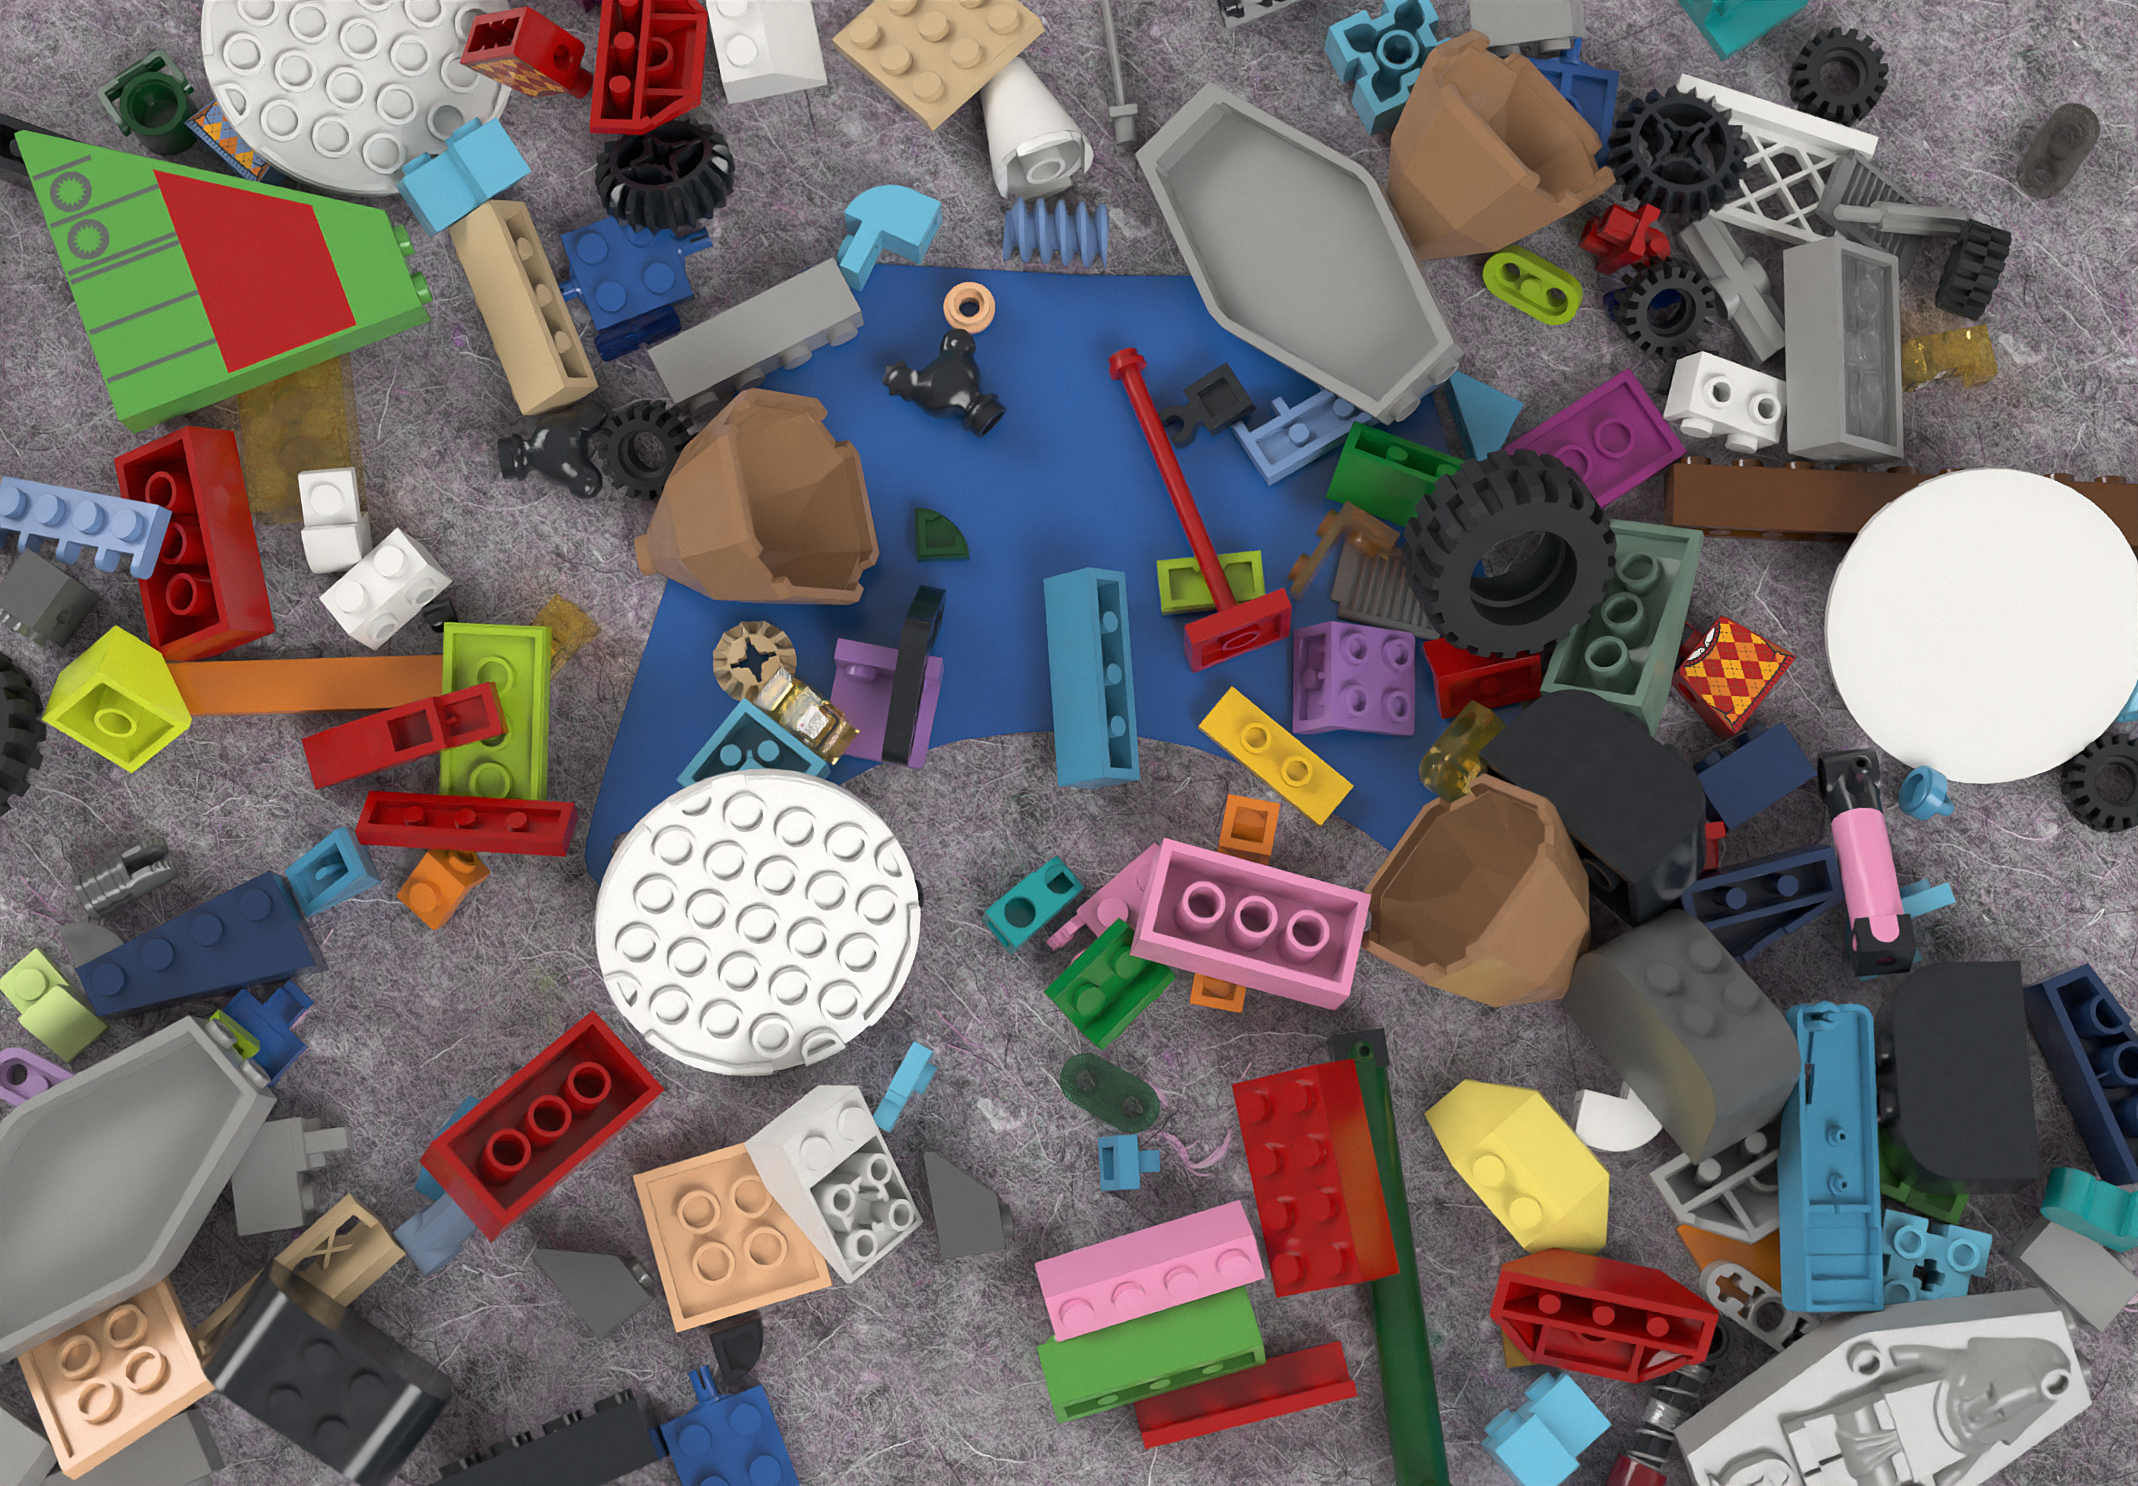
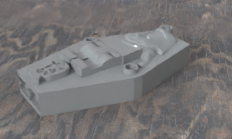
[1135,81,1465,426]
[0,1015,278,1366]
[1673,1288,2092,1486]

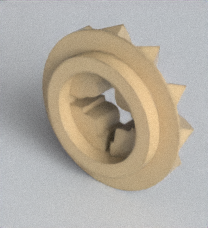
[713,620,797,704]

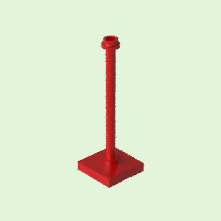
[1108,347,1292,674]

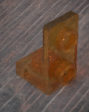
[1287,501,1400,601]

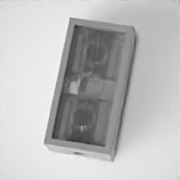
[1783,236,1904,466]

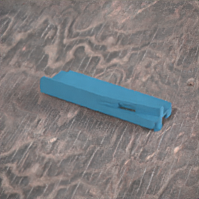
[1777,1000,1884,1312]

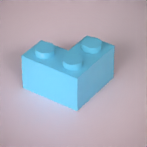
[395,117,531,239]
[676,698,831,789]
[1480,1372,1612,1486]

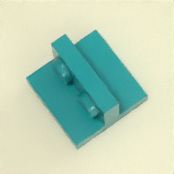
[1678,0,1809,62]

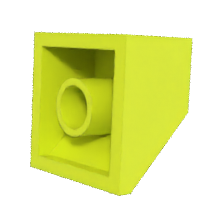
[41,625,192,773]

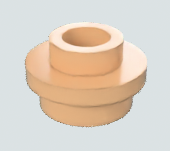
[944,282,995,334]

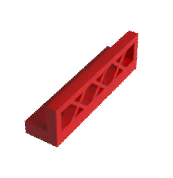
[1133,1340,1358,1450]

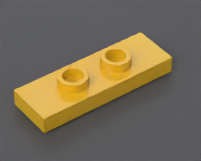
[1198,686,1354,828]

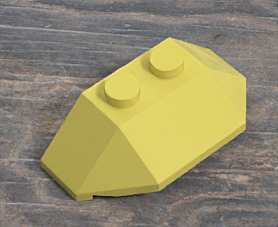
[1424,1079,1610,1256]

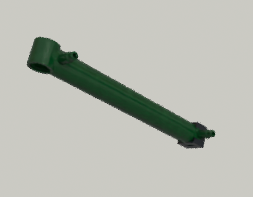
[1327,1028,1452,1486]

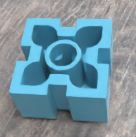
[1324,0,1450,136]
[1881,1209,1993,1305]

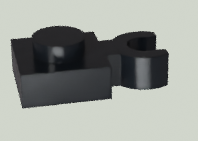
[1159,362,1256,449]

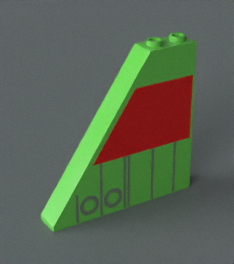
[14,131,434,435]

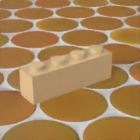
[448,199,599,415]

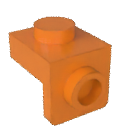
[396,849,491,931]

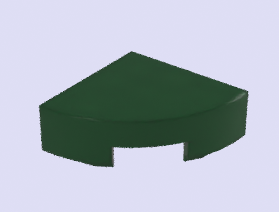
[915,508,970,562]

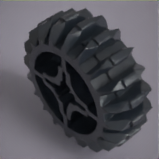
[1606,84,1748,226]
[595,117,735,236]

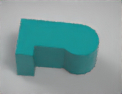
[981,855,1085,956]
[2040,1167,2138,1253]

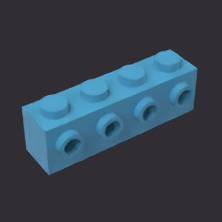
[1043,567,1140,789]

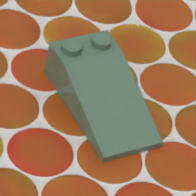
[1540,518,1704,738]

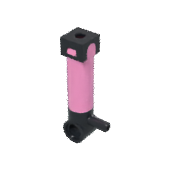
[1817,748,1917,977]

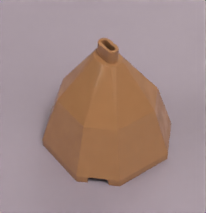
[1387,29,1616,262]
[634,388,880,605]
[1361,774,1592,1007]

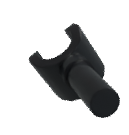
[422,598,459,633]

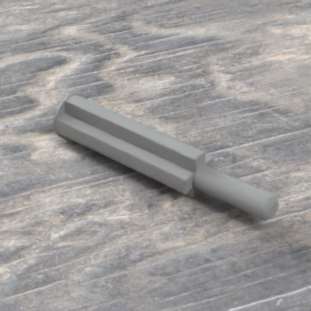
[1834,201,1967,239]

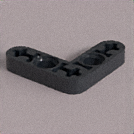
[881,585,947,767]

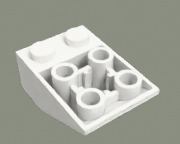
[744,1085,923,1284]

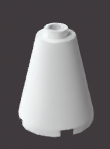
[980,57,1094,203]

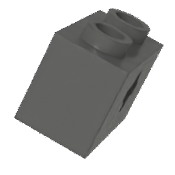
[0,547,101,648]

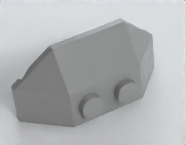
[1648,1078,1810,1245]

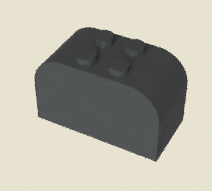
[1561,908,1801,1166]

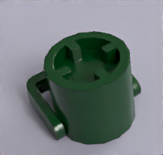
[97,49,199,156]

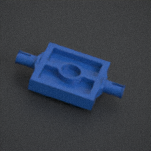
[1526,38,1620,170]
[557,216,713,334]
[660,1364,800,1486]

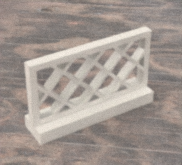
[1652,73,1879,246]

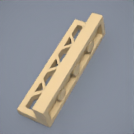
[193,1193,406,1356]

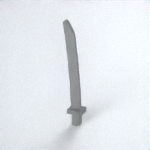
[1100,0,1138,146]

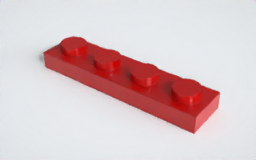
[355,791,578,857]

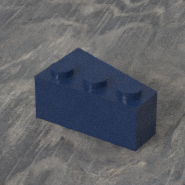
[1669,844,1846,964]

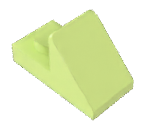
[0,948,110,1063]

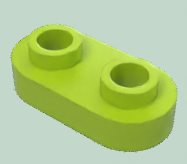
[1483,245,1583,326]

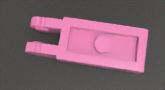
[1046,843,1159,967]

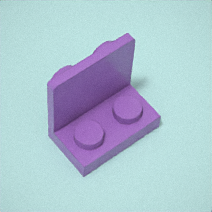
[1293,621,1415,737]
[821,638,944,770]

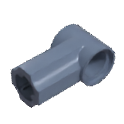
[392,1193,478,1278]

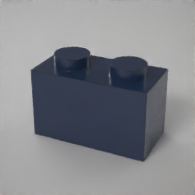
[1692,722,1818,833]

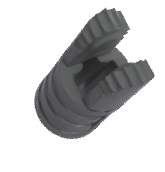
[72,835,180,921]

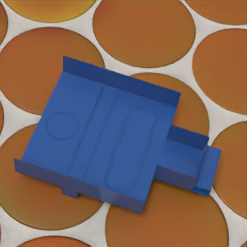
[222,980,315,1088]

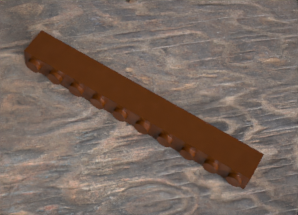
[1664,456,2138,557]

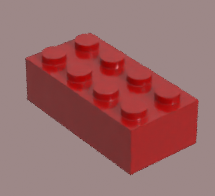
[113,425,275,662]
[419,1010,665,1243]
[1231,1058,1400,1298]

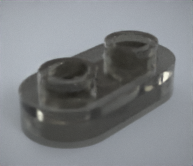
[2016,103,2100,199]

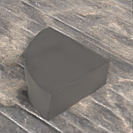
[58,922,127,967]

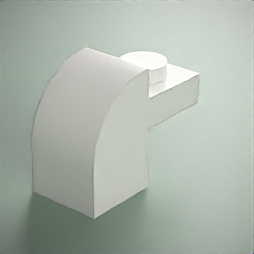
[298,467,373,574]
[1569,1080,1663,1153]

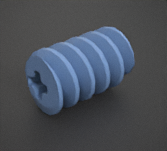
[1003,196,1110,269]

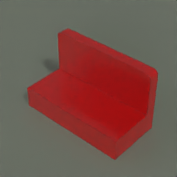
[1423,638,1542,719]

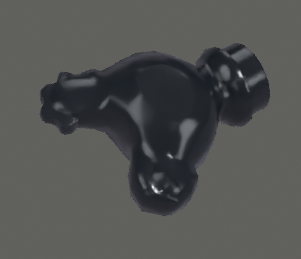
[882,329,1007,439]
[498,398,615,499]

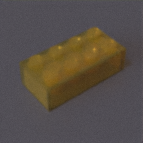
[237,352,368,526]

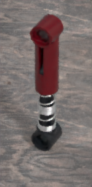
[1604,1314,1735,1486]

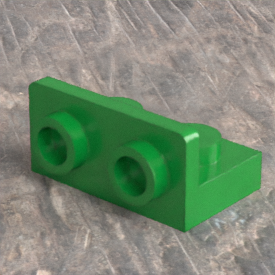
[1044,918,1176,1050]

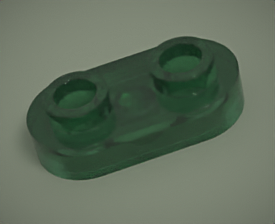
[1060,1053,1160,1134]

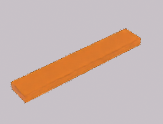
[166,655,443,717]

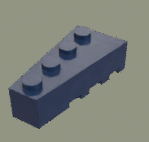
[75,870,330,1021]
[2022,963,2138,1186]

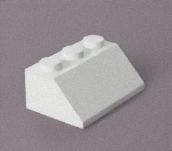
[706,0,828,104]

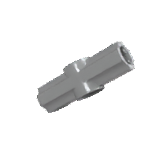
[1676,214,1786,366]

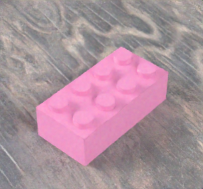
[1129,838,1371,1011]

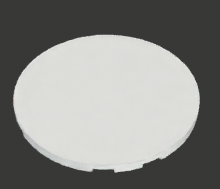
[200,0,512,197]
[1824,467,2138,784]
[595,769,921,1076]

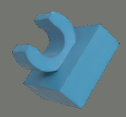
[1098,1134,1161,1191]

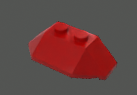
[589,0,709,135]
[1489,1248,1719,1384]

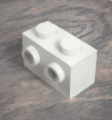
[1663,351,1787,454]
[319,527,453,651]

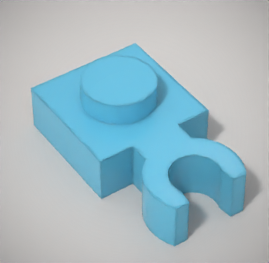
[873,1041,938,1133]

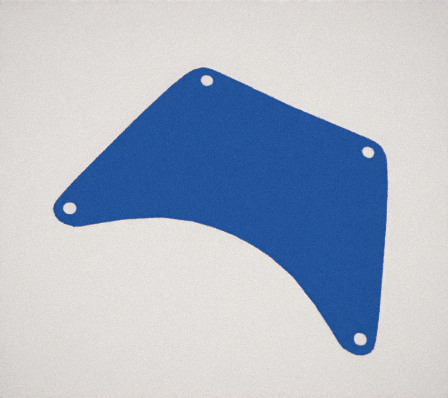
[584,263,1523,887]

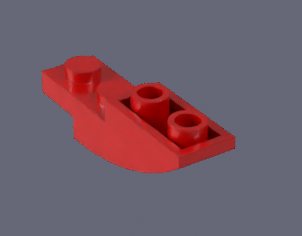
[301,681,509,790]

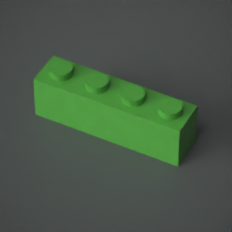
[1036,1285,1266,1424]

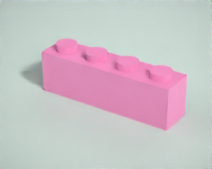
[1034,1200,1265,1342]

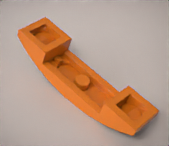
[1189,794,1280,1013]

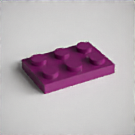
[1501,368,1687,509]

